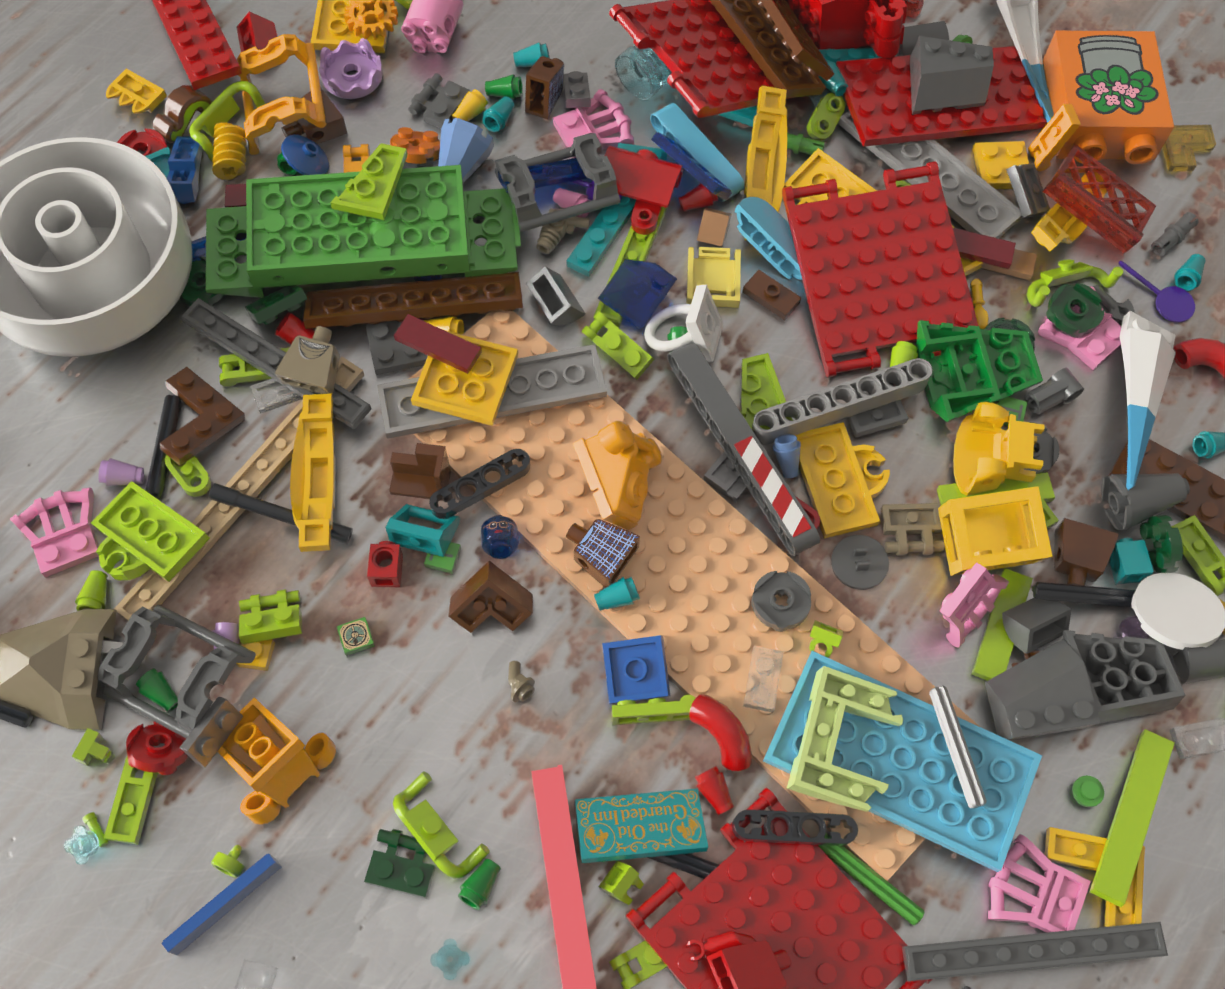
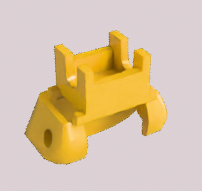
[953,402,1045,496]

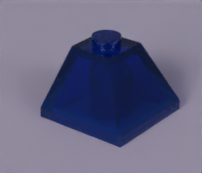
[598,259,677,330]

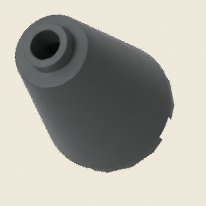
[1101,473,1190,530]

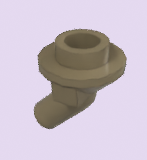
[508,661,535,702]

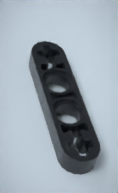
[429,449,530,519]
[732,810,858,846]

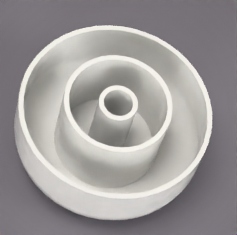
[0,137,192,356]

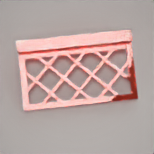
[1042,144,1156,254]

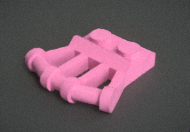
[553,89,634,160]
[1038,286,1121,371]
[10,488,99,578]
[940,562,1009,648]
[988,834,1091,933]

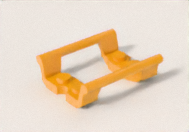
[236,34,326,155]

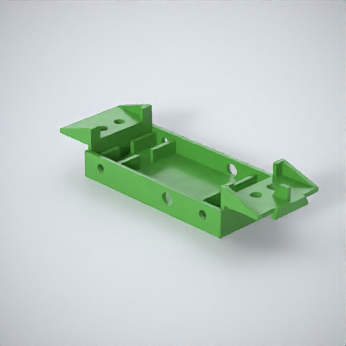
[206,165,521,298]

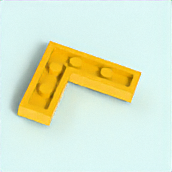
[1044,827,1145,927]

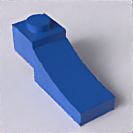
[167,136,203,204]

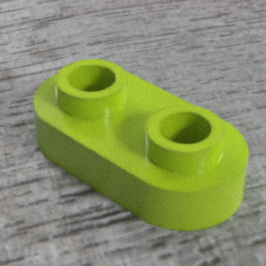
[807,92,845,141]
[165,455,212,497]

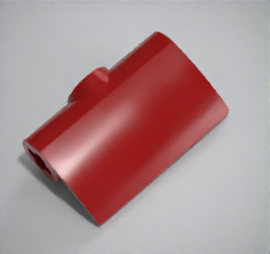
[604,146,684,208]

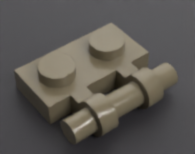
[881,503,944,556]

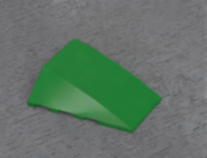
[916,320,1043,422]

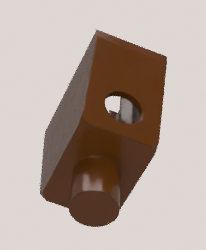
[281,89,347,145]
[1054,518,1119,586]

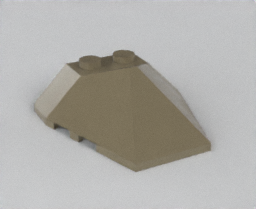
[0,609,117,730]

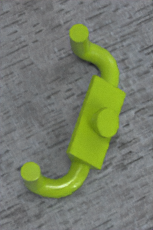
[189,81,266,162]
[1027,259,1123,307]
[393,771,490,879]

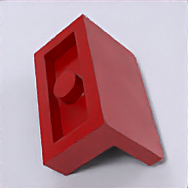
[236,11,277,52]

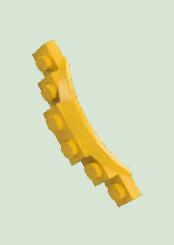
[744,86,787,241]
[1031,165,1112,251]
[290,393,336,552]

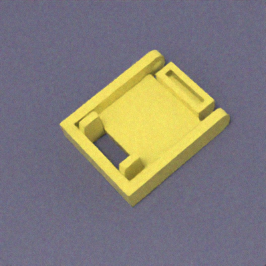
[686,247,741,308]

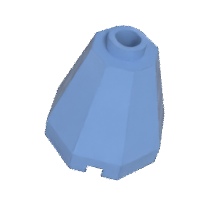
[438,118,494,183]

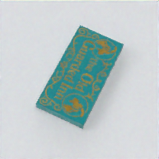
[574,788,708,863]

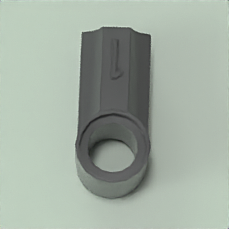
[1025,368,1084,415]

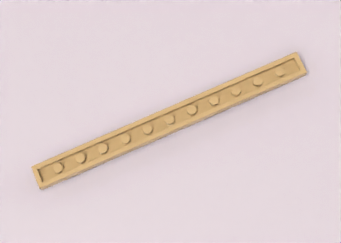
[114,357,365,621]

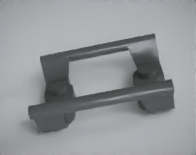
[495,132,620,232]
[97,605,256,738]

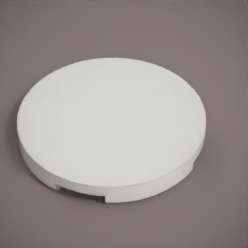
[1131,573,1225,650]

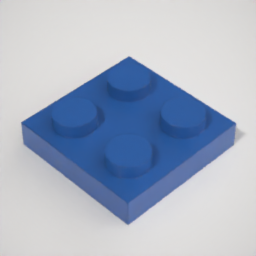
[602,635,670,704]

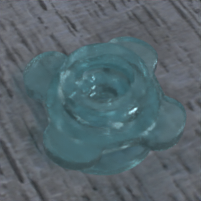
[64,825,99,865]
[430,939,470,980]

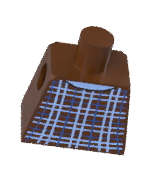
[525,56,564,119]
[566,519,640,588]

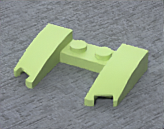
[787,666,903,812]

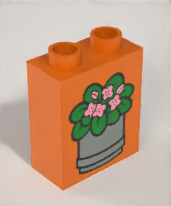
[1043,30,1174,164]

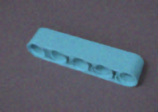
[650,103,745,202]

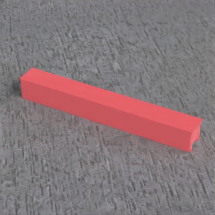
[531,765,597,989]

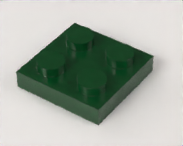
[245,285,307,325]

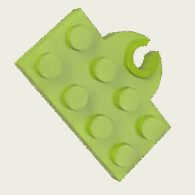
[91,481,210,582]

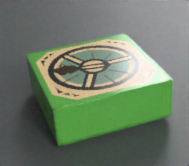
[337,617,375,656]

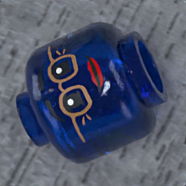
[480,515,519,559]

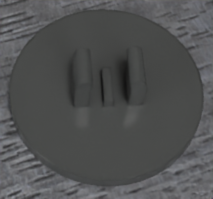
[831,535,889,590]

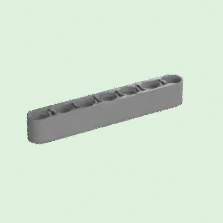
[752,358,932,445]

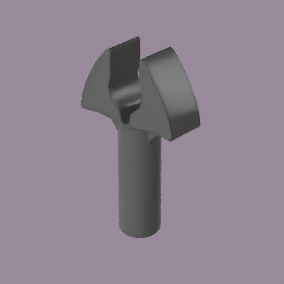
[1093,285,1135,326]

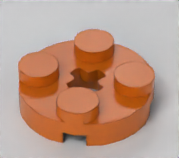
[390,127,440,164]

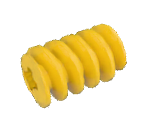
[212,122,247,180]

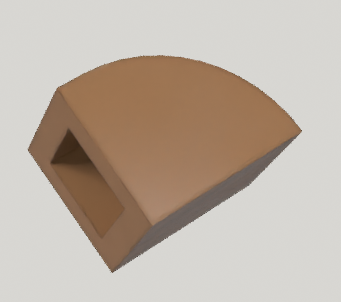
[697,208,732,247]

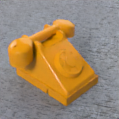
[573,421,662,530]
[217,697,336,824]

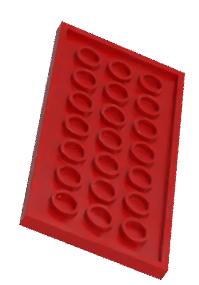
[836,46,1047,147]

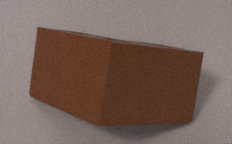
[389,443,451,501]
[448,561,533,633]

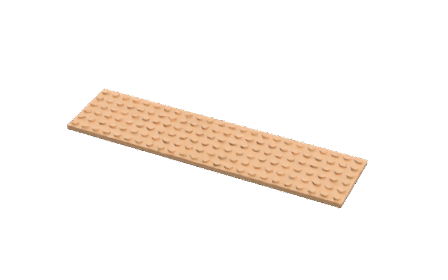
[409,310,980,881]

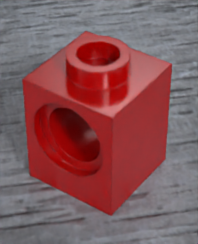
[367,541,403,587]

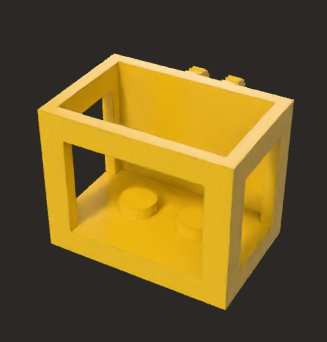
[938,486,1053,576]

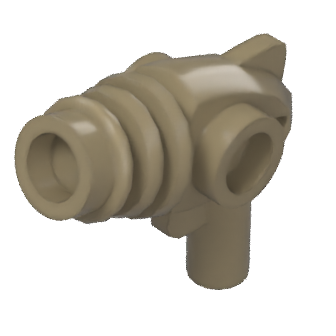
[536,208,590,254]

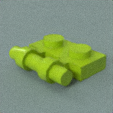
[239,589,302,644]

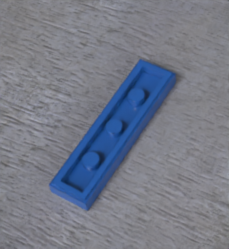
[161,854,282,955]

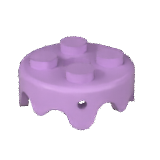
[319,38,383,99]

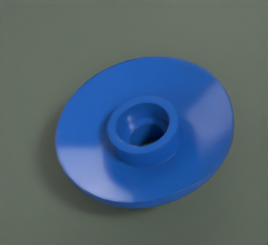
[281,135,329,175]

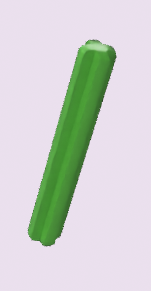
[818,833,925,925]

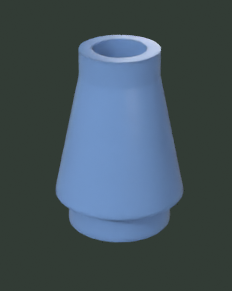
[773,434,801,478]

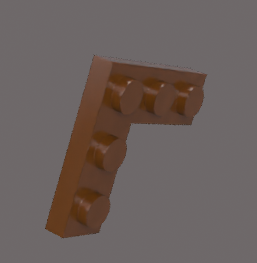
[160,367,245,466]

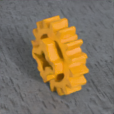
[344,0,398,40]

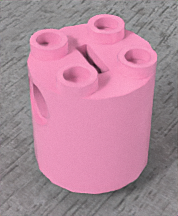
[401,0,464,54]

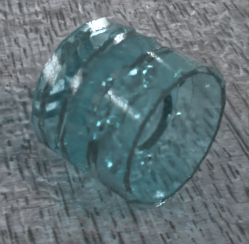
[615,44,672,100]

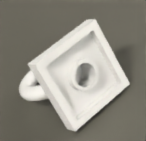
[644,284,723,362]

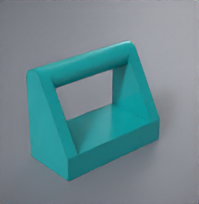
[385,504,460,557]

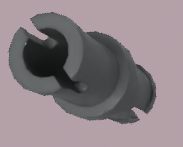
[1151,212,1199,256]

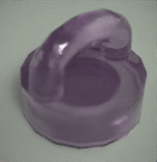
[1119,616,1150,639]

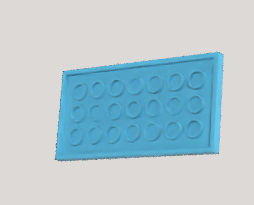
[763,651,1042,872]

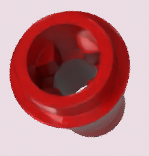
[678,181,718,212]
[695,766,734,815]

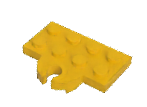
[784,148,877,205]
[795,422,890,539]

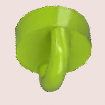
[211,845,245,878]

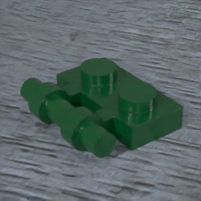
[364,829,436,899]

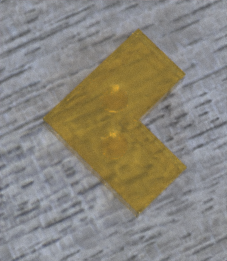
[1163,125,1216,171]

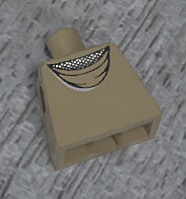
[275,326,340,395]

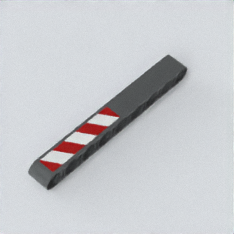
[667,342,820,556]

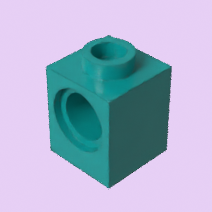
[1109,538,1154,585]

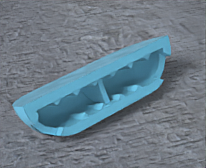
[734,197,802,280]

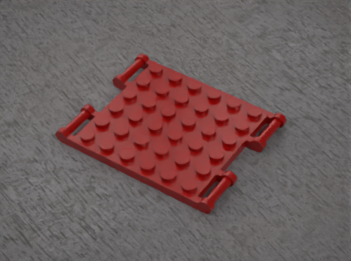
[609,0,827,118]
[782,161,979,378]
[625,788,933,989]

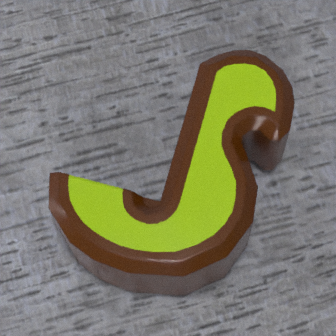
[153,85,213,144]

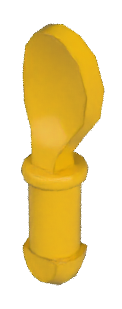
[970,278,989,330]

